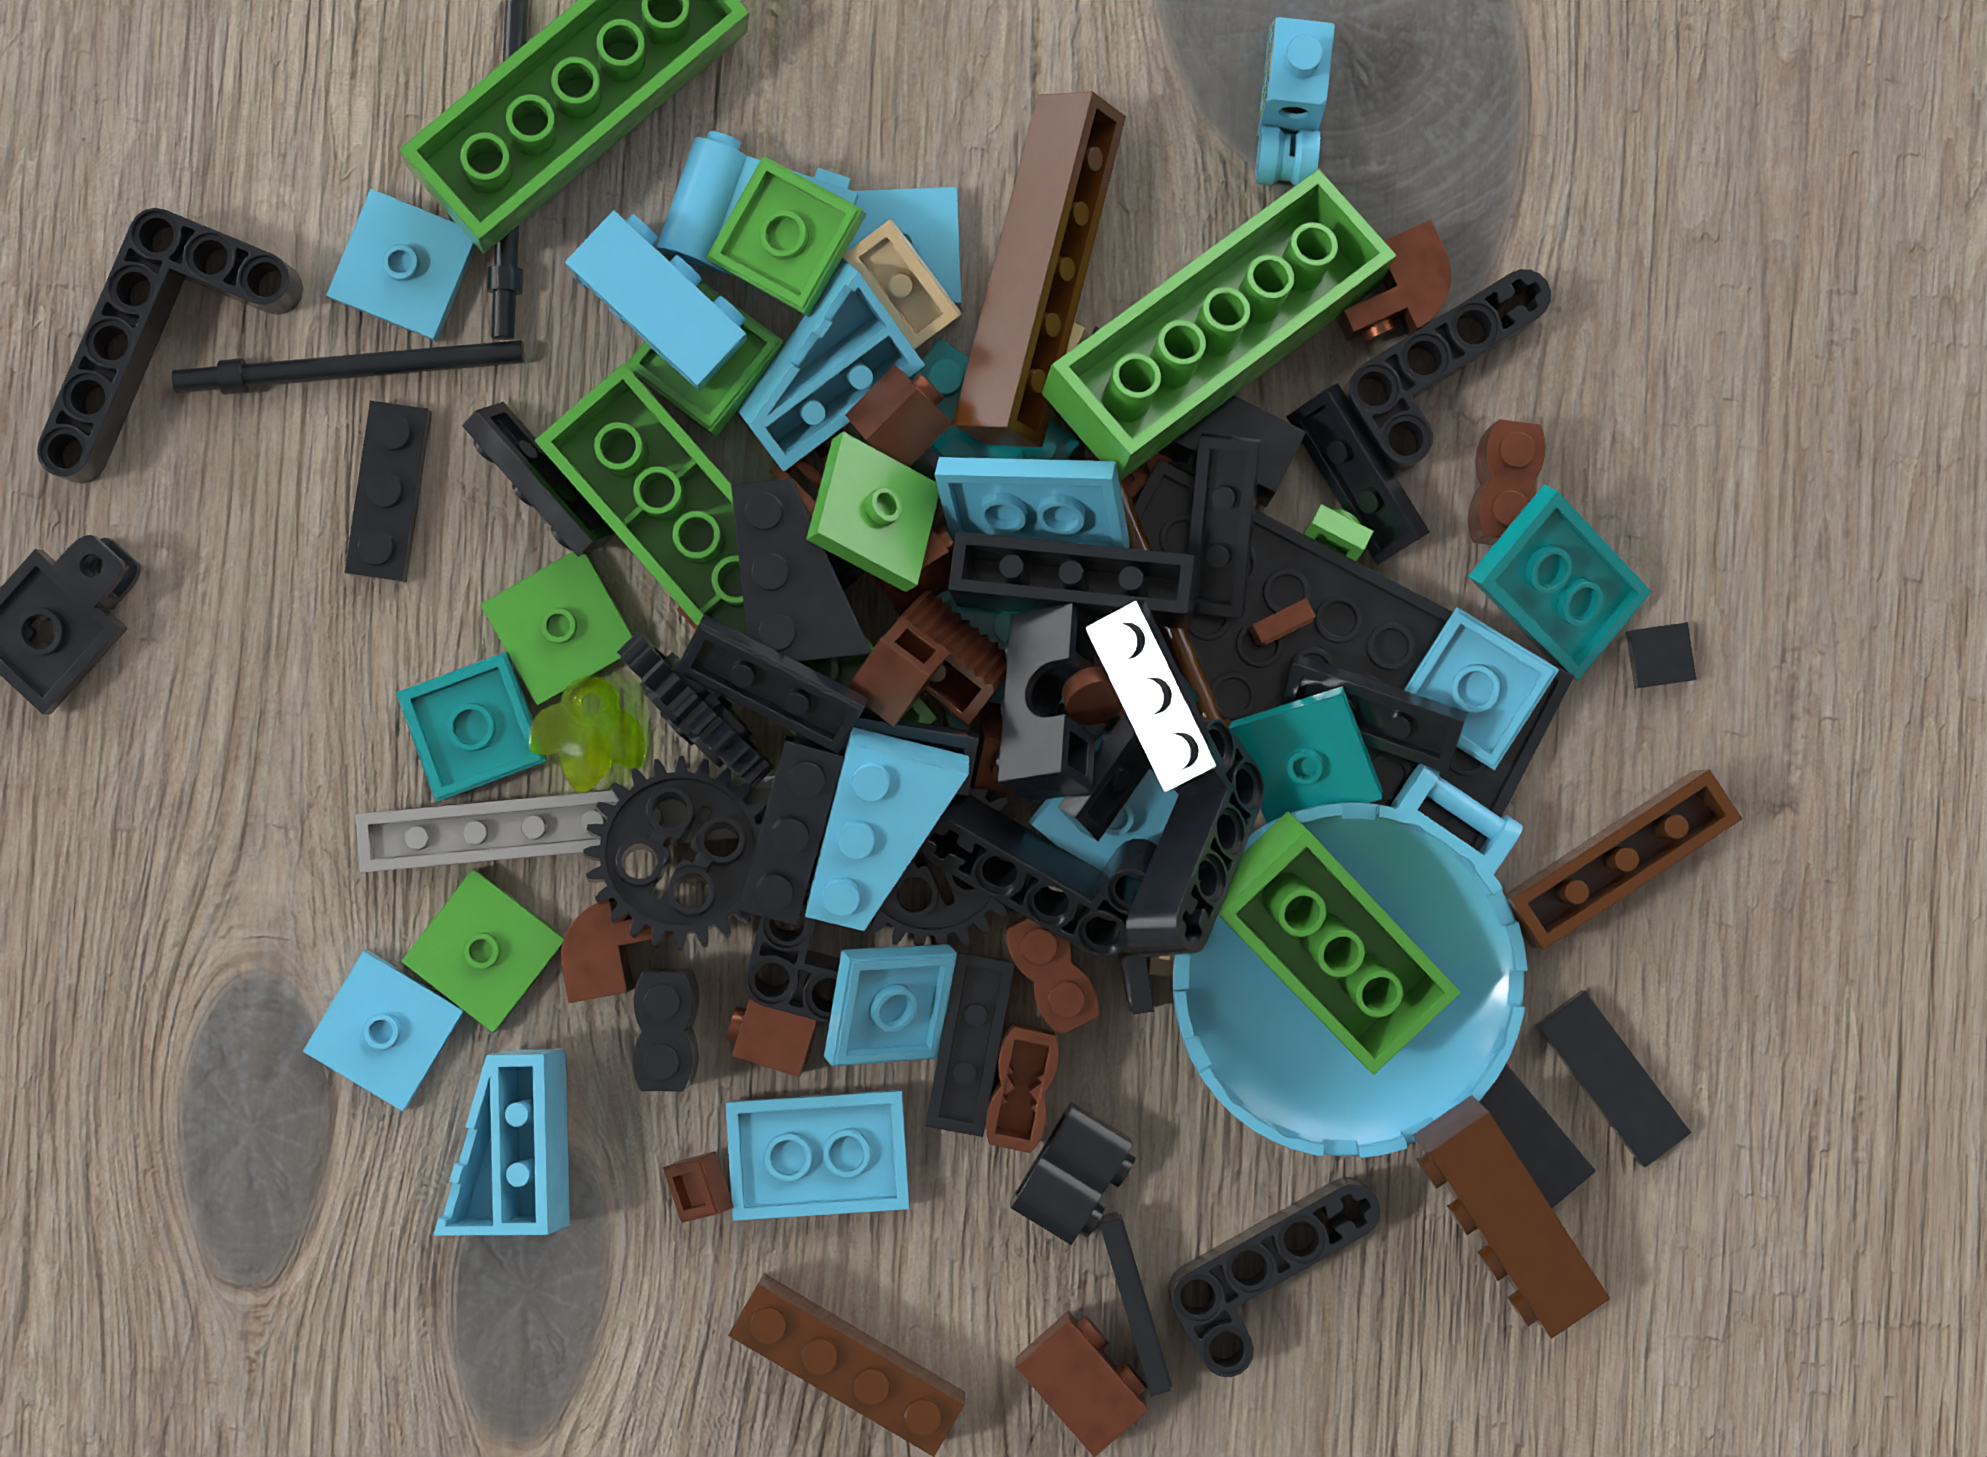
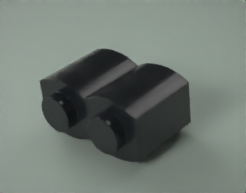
[633,969,700,1092]
[1010,1102,1136,1245]

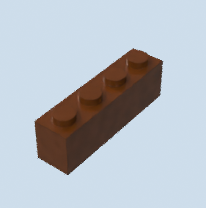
[1505,769,1743,950]
[1413,1095,1610,1339]
[728,1273,965,1457]

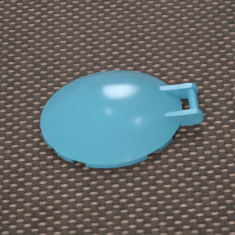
[1173,764,1528,1158]

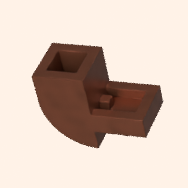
[1337,219,1451,343]
[561,901,674,1003]

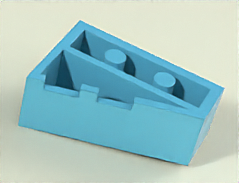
[565,210,747,391]
[738,260,925,472]
[805,727,969,931]

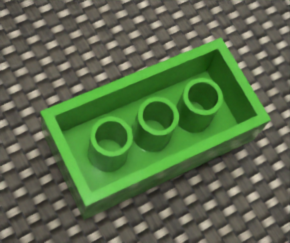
[1218,811,1461,1075]

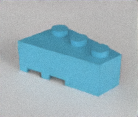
[433,1049,570,1236]

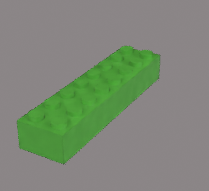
[534,362,939,783]

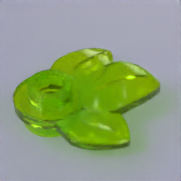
[529,676,645,793]

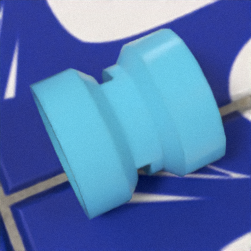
[1255,125,1320,187]

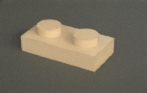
[843,218,962,349]

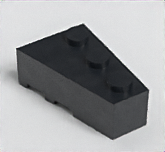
[731,479,872,665]

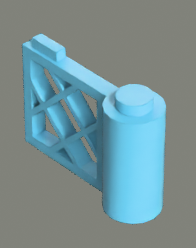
[656,131,859,277]

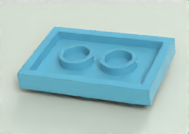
[935,457,1130,548]
[725,1089,910,1221]

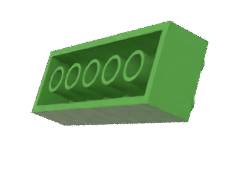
[399,0,749,254]
[1042,169,1396,481]

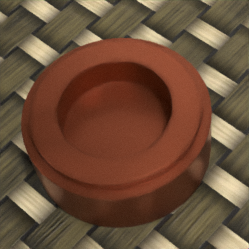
[1062,667,1123,725]

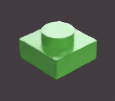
[1303,504,1373,561]

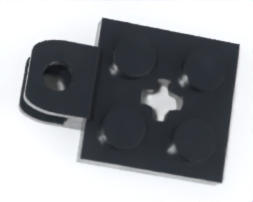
[0,535,141,715]

